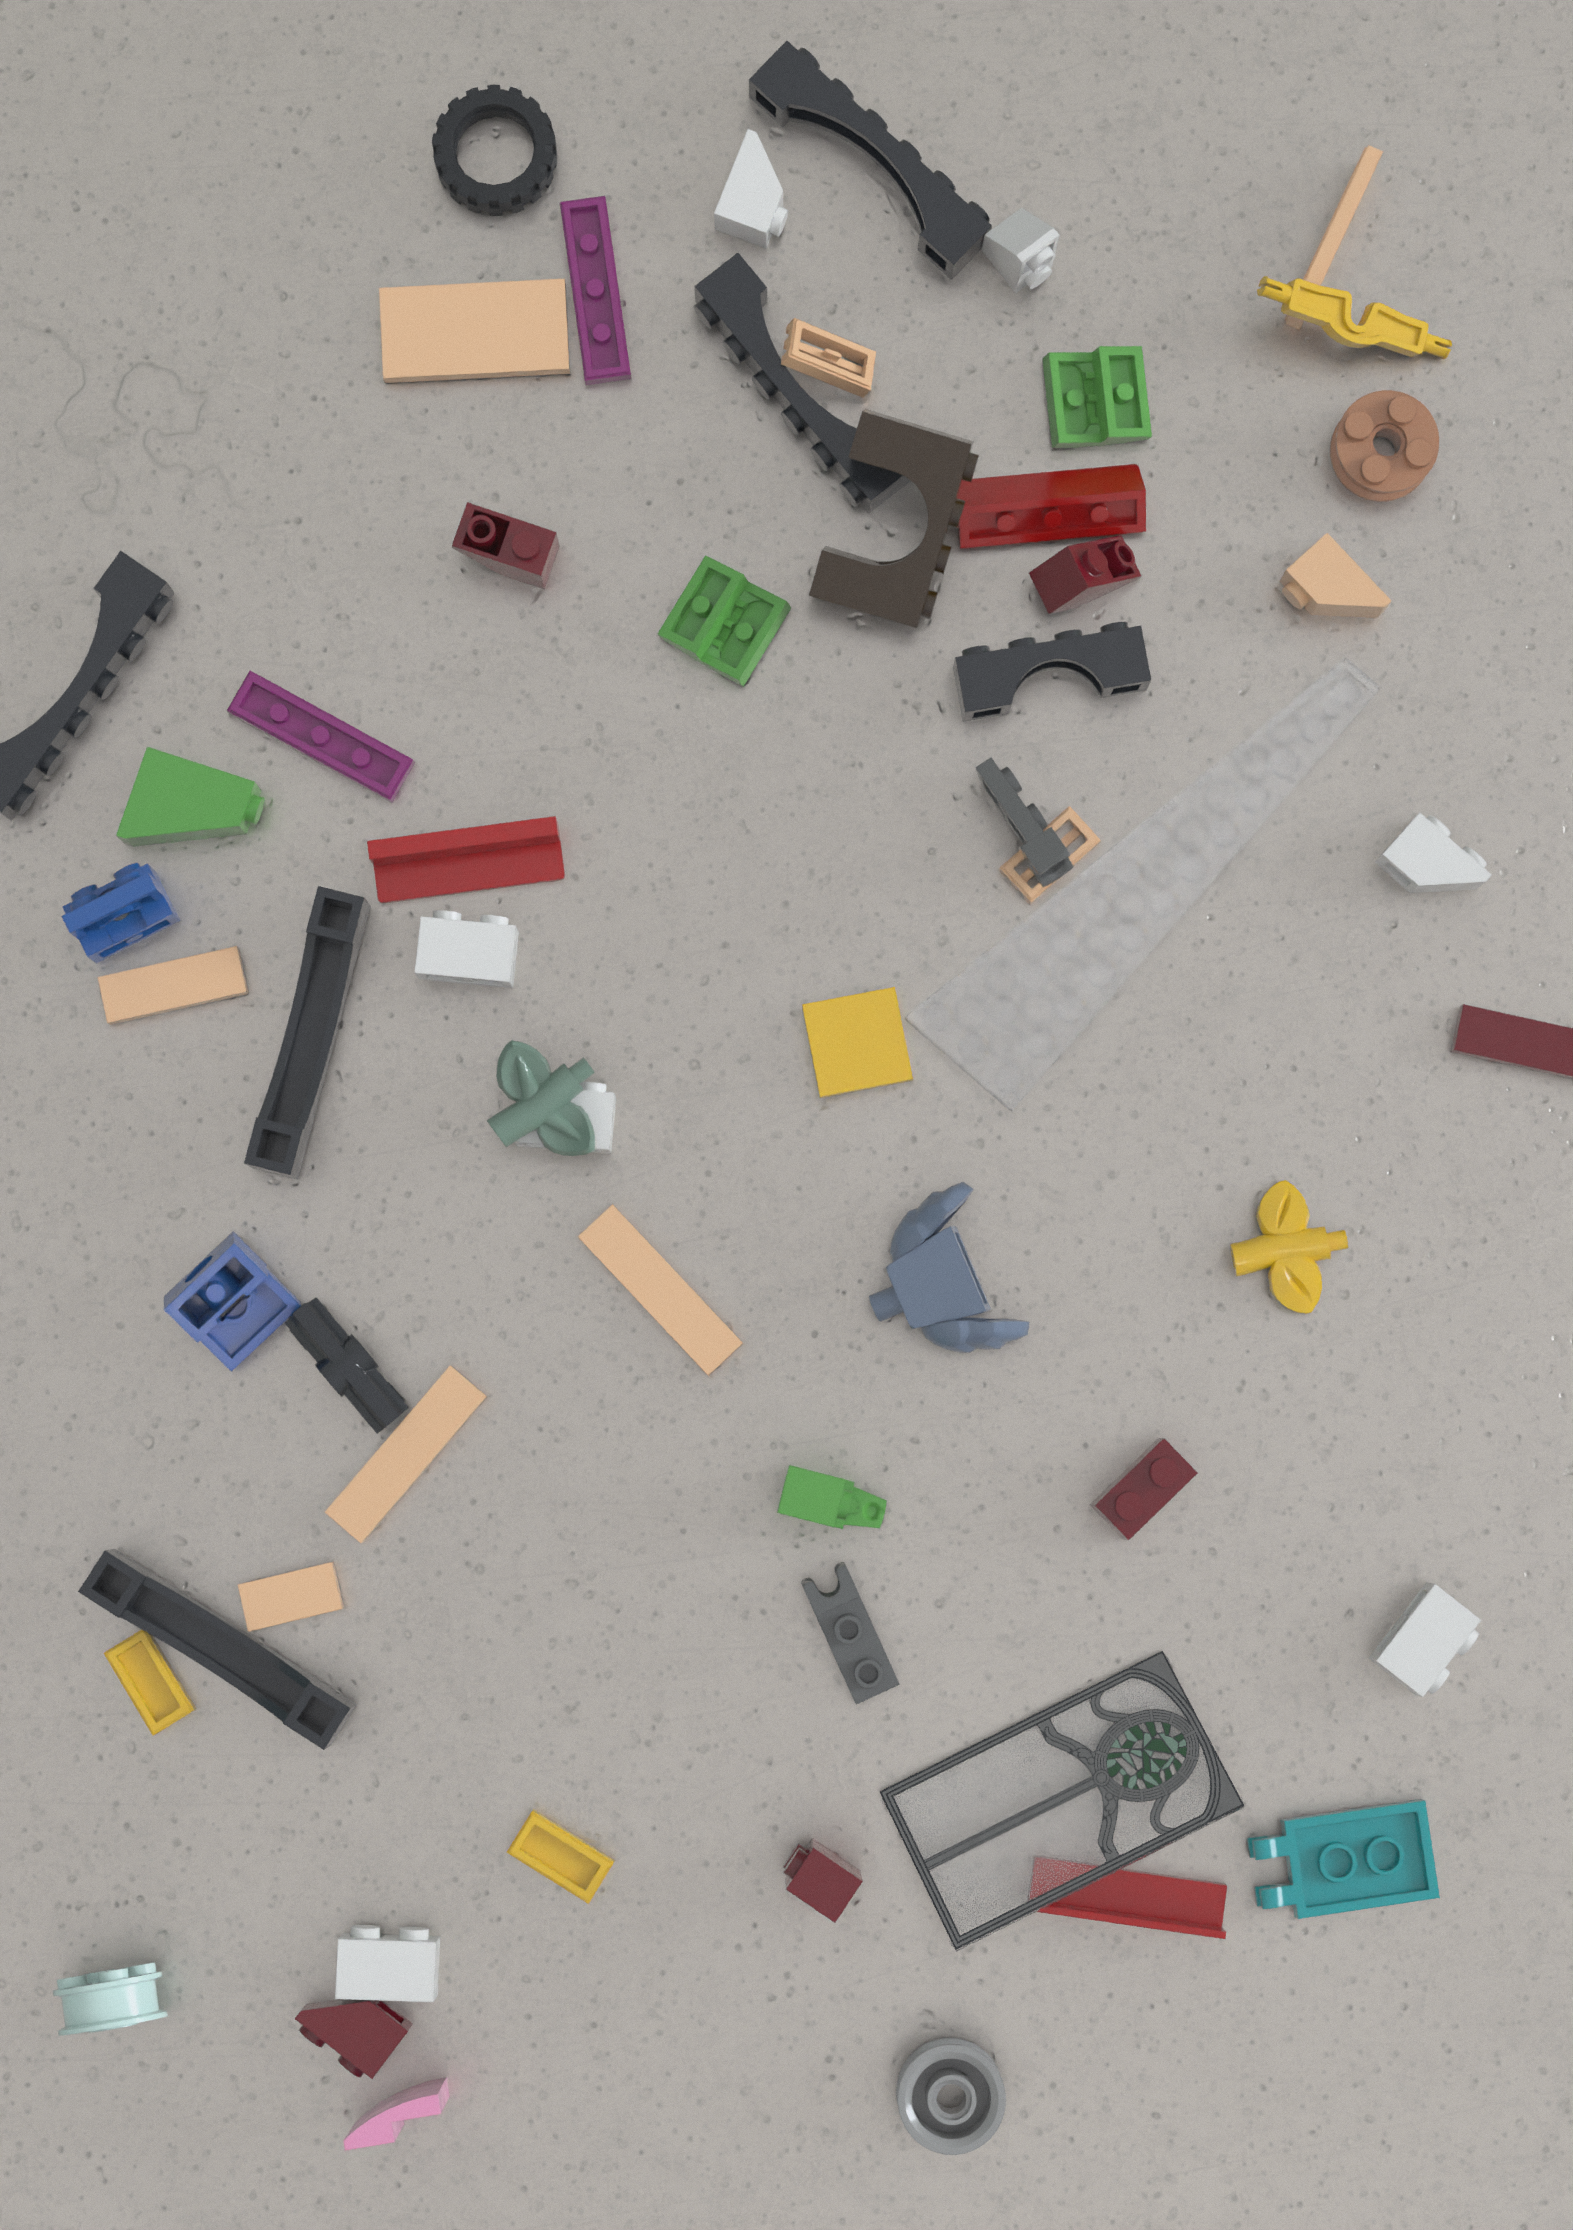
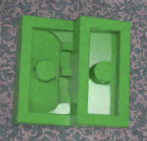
[1042,346,1152,449]
[657,555,791,687]

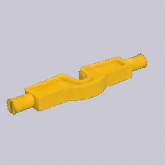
[1257,276,1452,359]

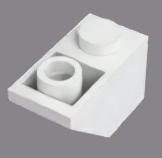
[982,208,1059,294]
[1375,813,1492,893]

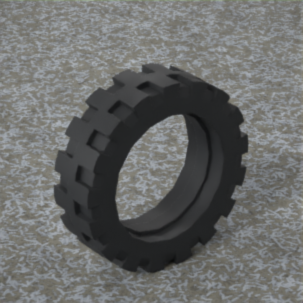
[432,84,557,216]

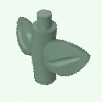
[486,1040,595,1156]

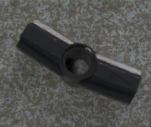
[285,1297,409,1434]

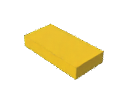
[103,1629,196,1736]
[507,1809,615,1904]

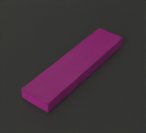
[560,196,631,386]
[226,670,415,803]

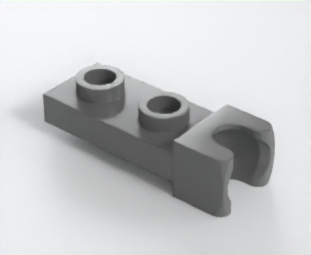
[975,757,1074,887]
[801,1562,900,1705]

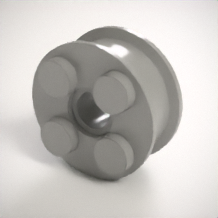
[896,2037,1006,2155]

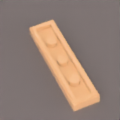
[1284,145,1383,330]
[578,1204,743,1376]
[325,1365,488,1543]

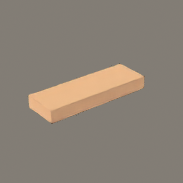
[98,946,249,1025]

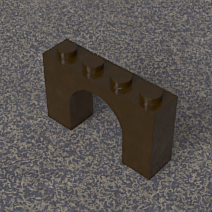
[809,409,979,628]

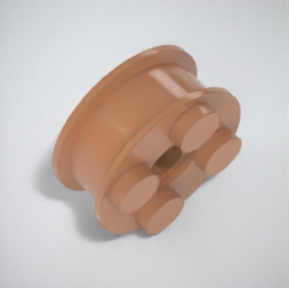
[1330,390,1439,502]

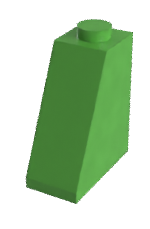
[116,747,265,847]

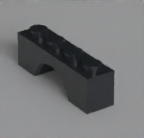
[953,622,1151,722]

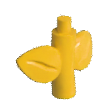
[1230,1180,1348,1314]

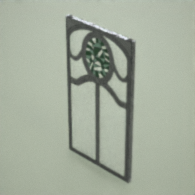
[880,1651,1245,1952]

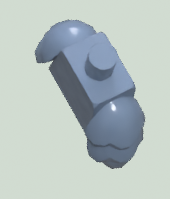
[869,1182,1030,1353]

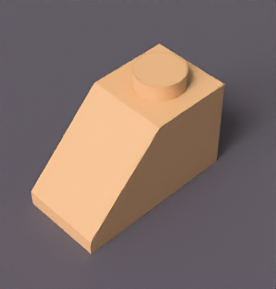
[1279,533,1391,618]

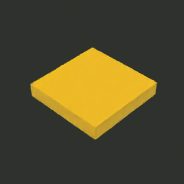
[802,987,913,1099]

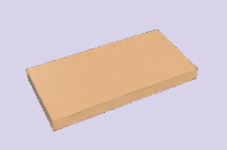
[379,278,570,383]

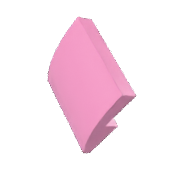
[344,2077,450,2151]

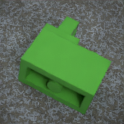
[777,1465,887,1529]

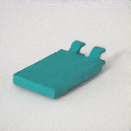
[1247,1799,1440,1919]

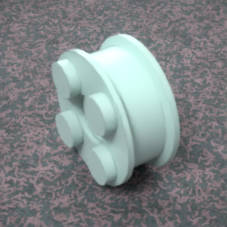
[53,1962,168,2036]

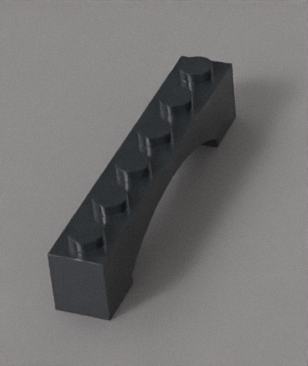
[749,41,992,280]
[693,253,911,513]
[0,550,174,821]
[244,886,371,1180]
[78,1549,357,1750]

